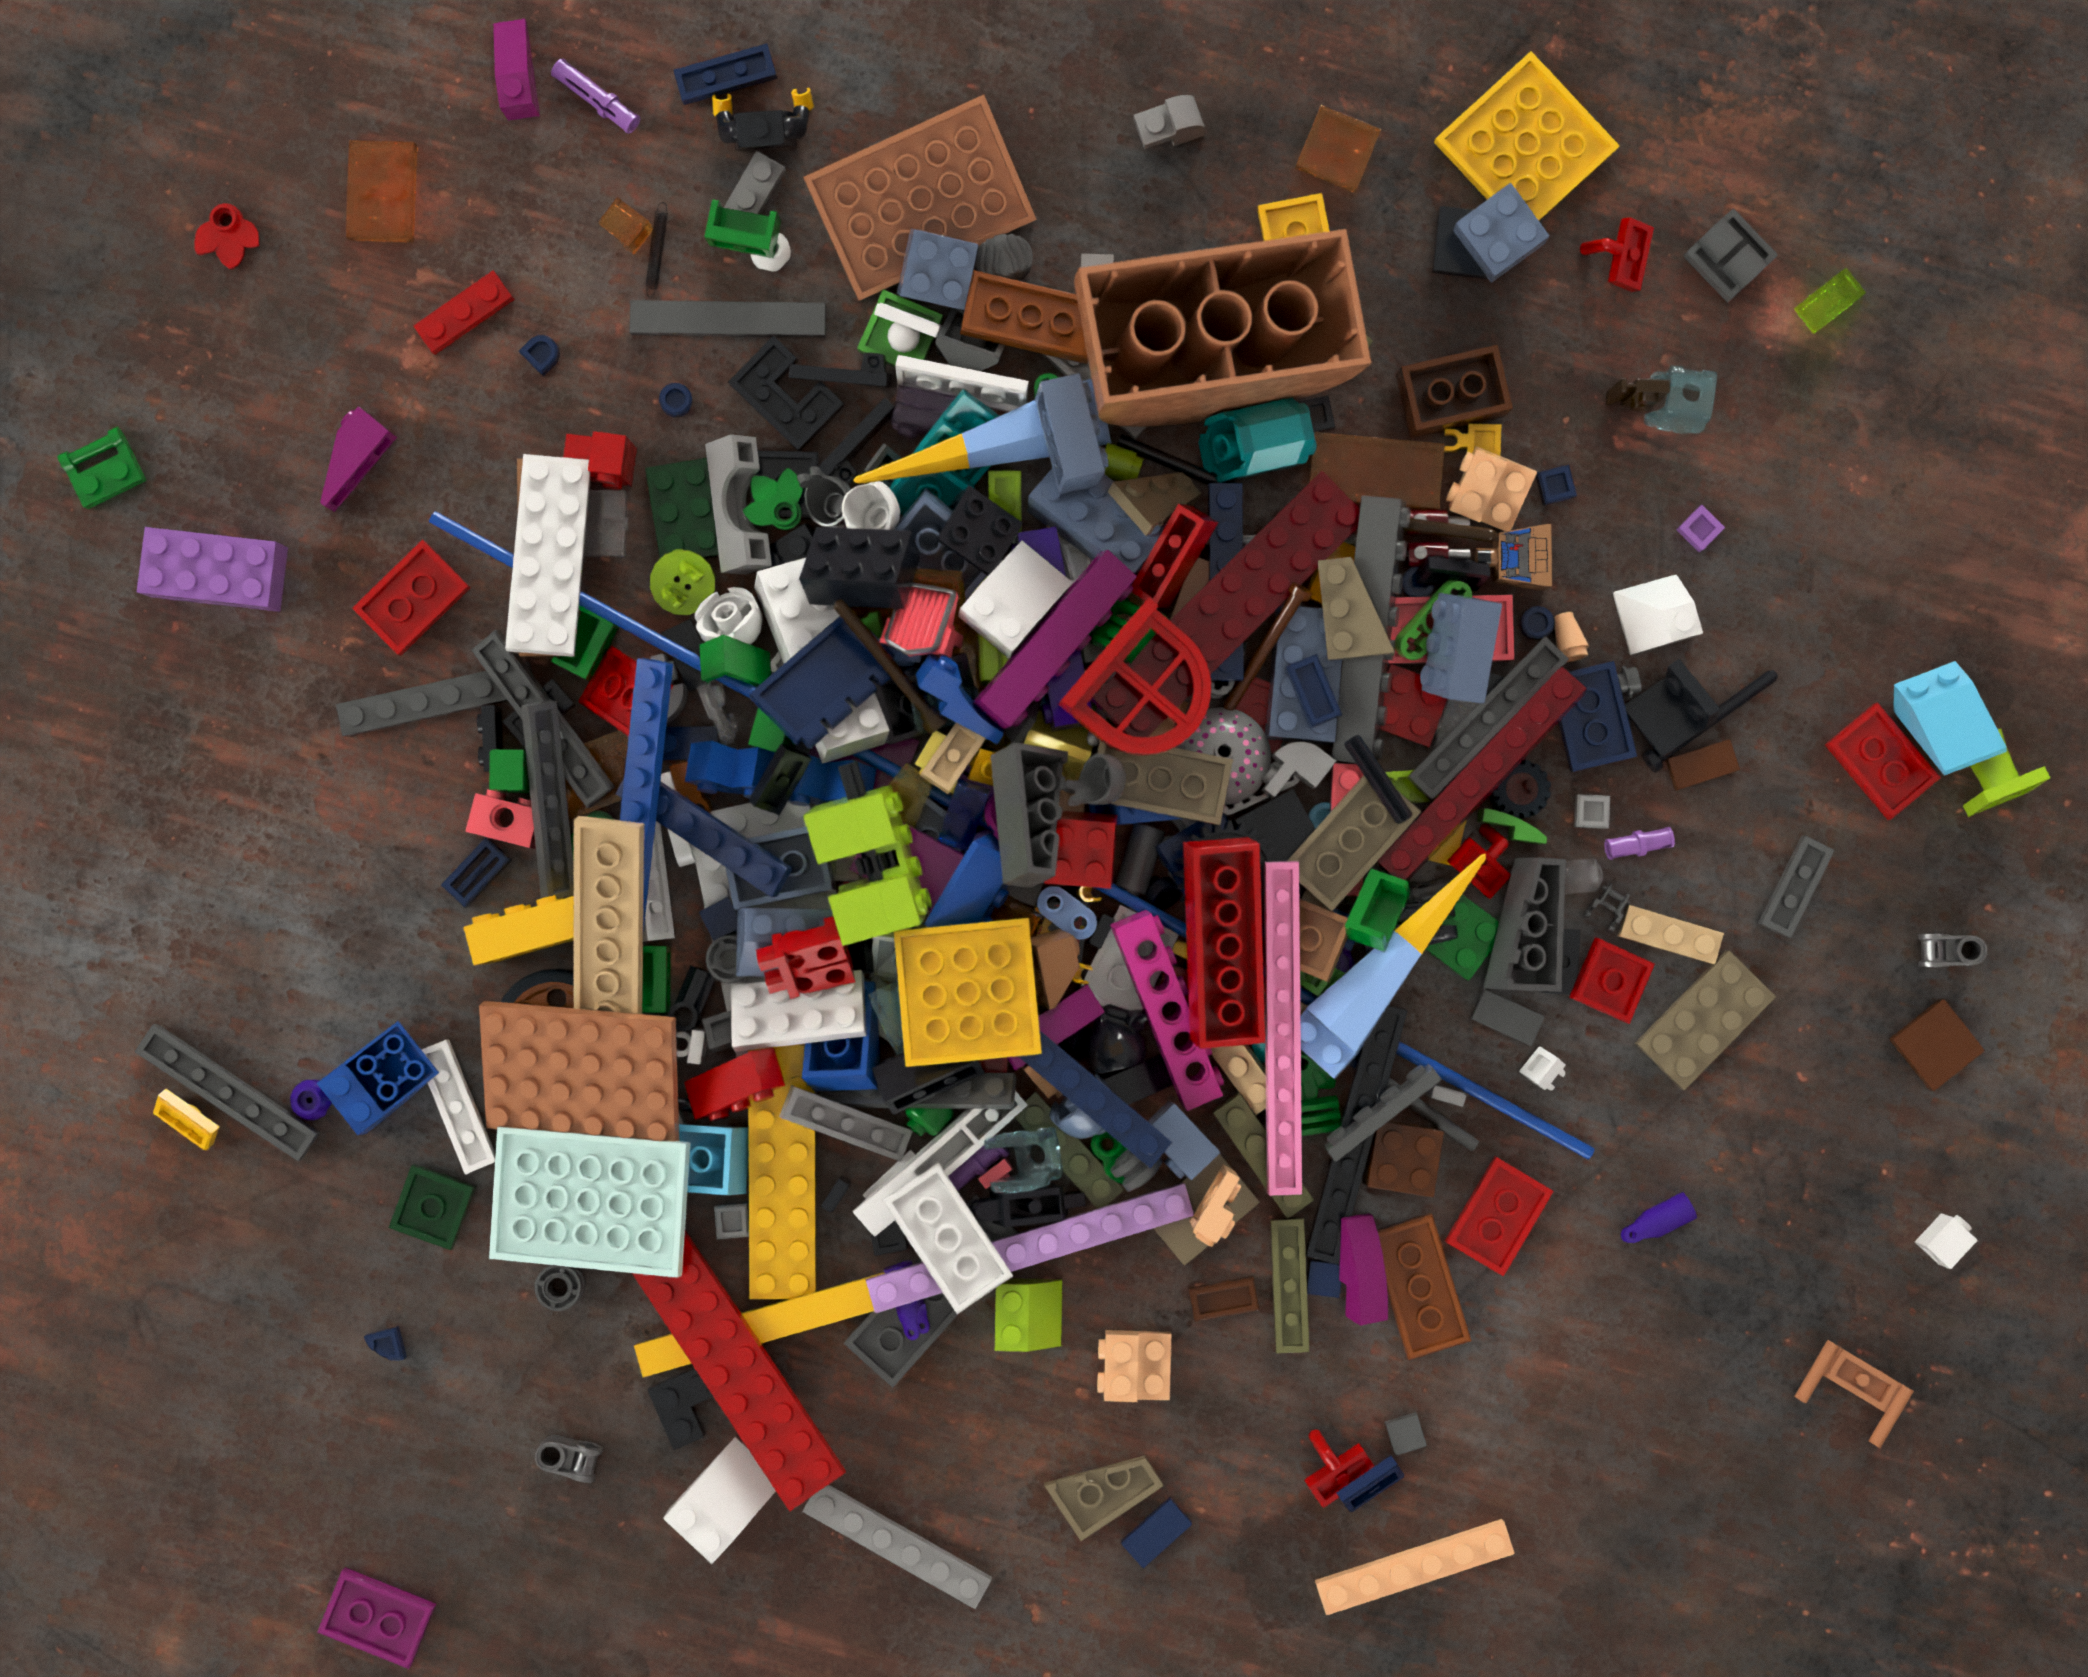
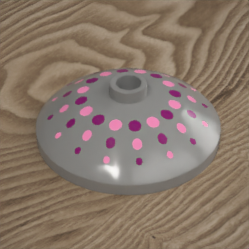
[1175,707,1271,805]

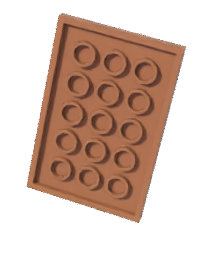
[803,95,1037,301]
[479,1001,680,1141]

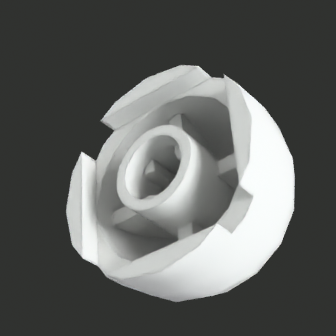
[694,587,763,645]

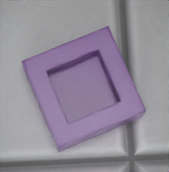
[1676,505,1725,552]

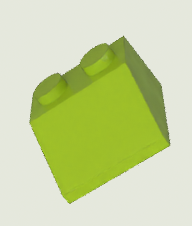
[995,1278,1062,1352]

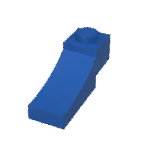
[916,653,1004,744]

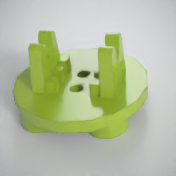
[650,549,716,615]

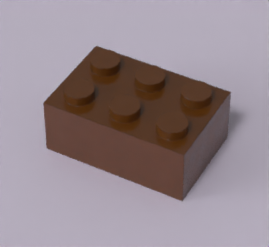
[1396,344,1513,438]

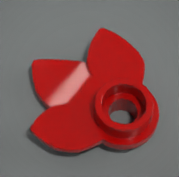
[194,203,259,270]

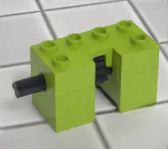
[803,762,932,946]

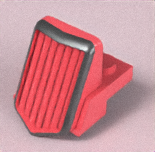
[879,583,964,658]

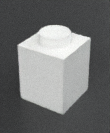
[1915,1213,1978,1269]

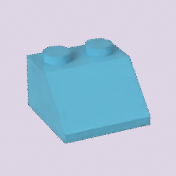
[679,1124,749,1195]

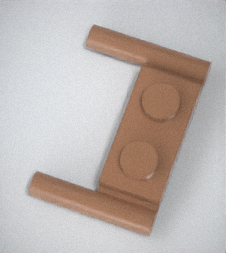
[1794,1340,1914,1448]

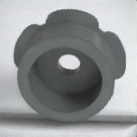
[1617,666,1642,697]

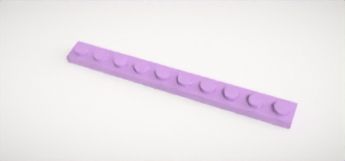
[865,1183,1194,1313]

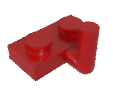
[1580,217,1654,292]
[1447,823,1511,899]
[1304,1430,1375,1508]

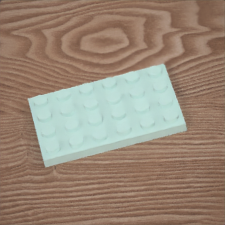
[489,1126,691,1278]

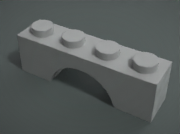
[705,434,772,575]

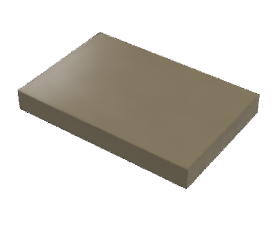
[1153,1154,1260,1266]

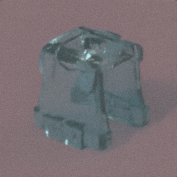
[1644,365,1717,434]
[984,1127,1063,1194]

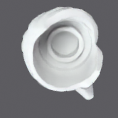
[842,481,900,530]

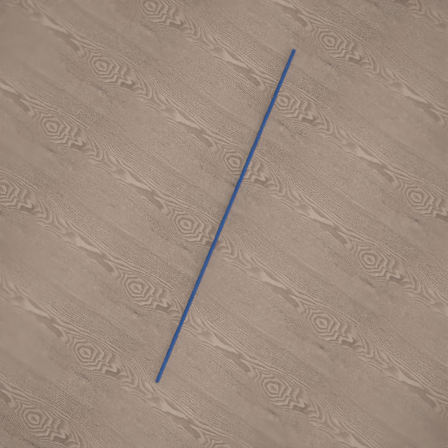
[429,511,1595,1160]

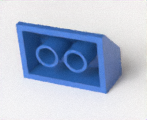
[924,831,1009,928]

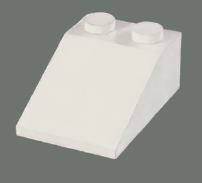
[958,541,1073,658]
[663,1436,776,1564]

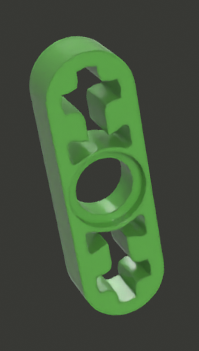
[1395,580,1472,660]

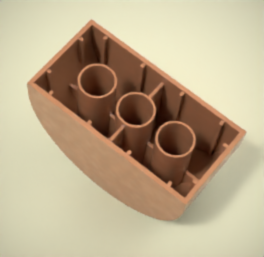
[1074,229,1371,427]

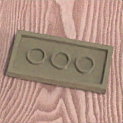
[1097,740,1233,826]
[1287,775,1421,911]
[1635,950,1776,1090]

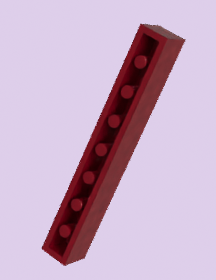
[1377,666,1587,881]

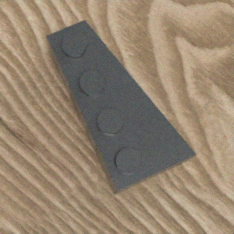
[991,742,1068,888]
[1483,857,1566,992]

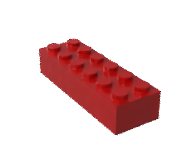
[1183,837,1265,1049]

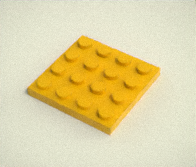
[1434,51,1620,221]
[894,918,1042,1067]

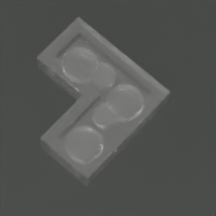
[697,680,740,745]

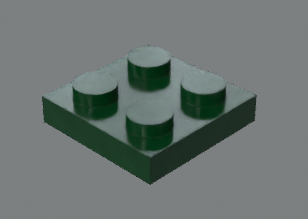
[388,1164,476,1250]

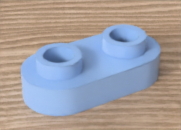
[1037,886,1097,940]

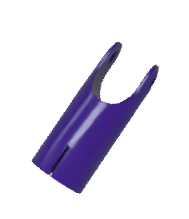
[1621,1192,1697,1243]
[884,1260,930,1340]

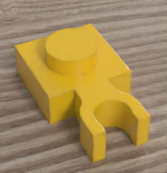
[1444,424,1502,456]

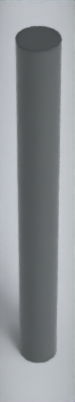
[1386,1077,1479,1152]

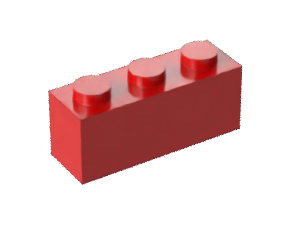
[1131,504,1219,608]
[684,1048,785,1122]

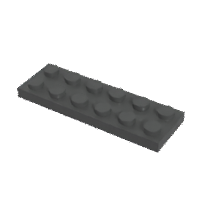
[844,1194,1019,1388]

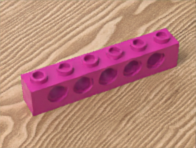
[1110,910,1224,1111]

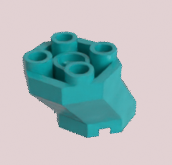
[1198,398,1317,483]

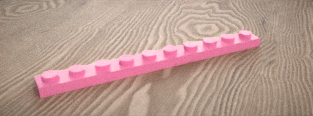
[1263,861,1302,1196]

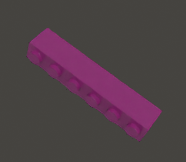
[972,549,1137,729]

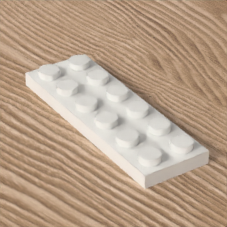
[505,454,591,657]

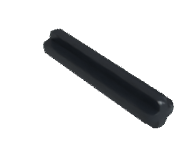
[1344,735,1412,824]

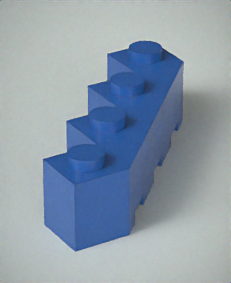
[685,741,876,806]

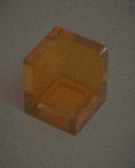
[599,197,653,255]

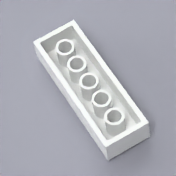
[754,558,890,763]

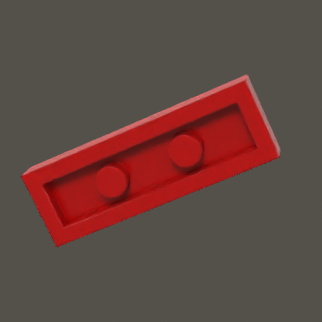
[413,270,515,355]

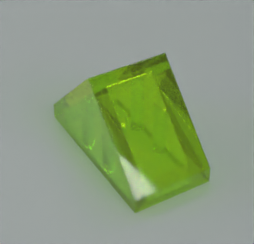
[1794,268,1866,334]

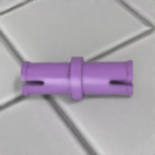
[1604,827,1675,860]

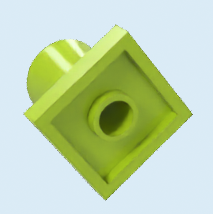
[1963,728,2050,817]

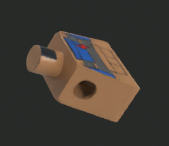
[1475,524,1552,591]

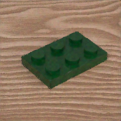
[645,458,719,559]

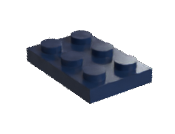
[1559,661,1637,772]

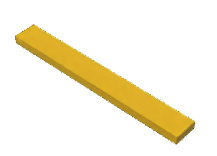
[634,1272,885,1377]

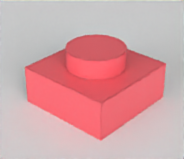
[978,1158,1014,1189]

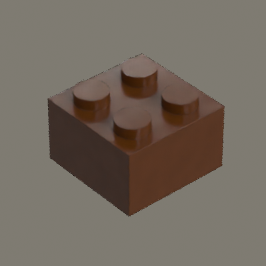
[1363,1120,1444,1198]

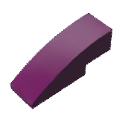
[1007,984,1105,1070]
[1339,1213,1388,1326]

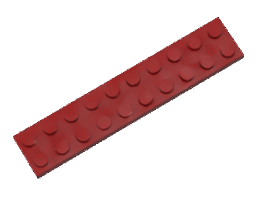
[632,1230,846,1512]

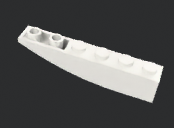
[852,1091,1027,1237]

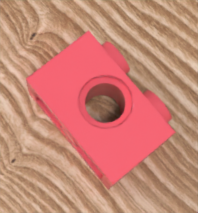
[465,789,536,849]

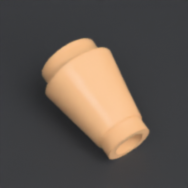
[1554,612,1589,663]

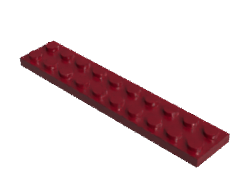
[1091,470,1360,737]

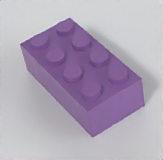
[137,527,288,612]

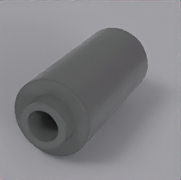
[1115,823,1165,897]

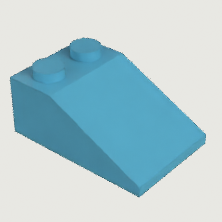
[1893,661,2007,776]

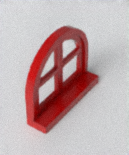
[1058,597,1211,755]

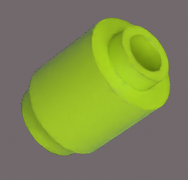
[1099,443,1144,481]

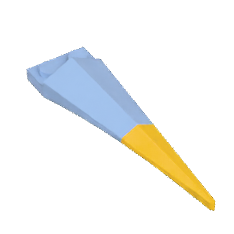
[854,379,1111,484]
[1300,854,1486,1079]

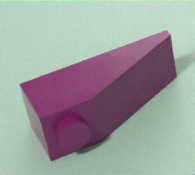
[493,19,540,121]
[320,406,397,512]

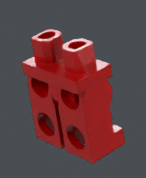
[756,916,855,999]

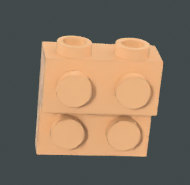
[1446,446,1537,531]
[1190,1164,1241,1247]
[1097,1330,1171,1402]

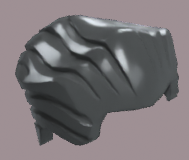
[975,234,1033,281]

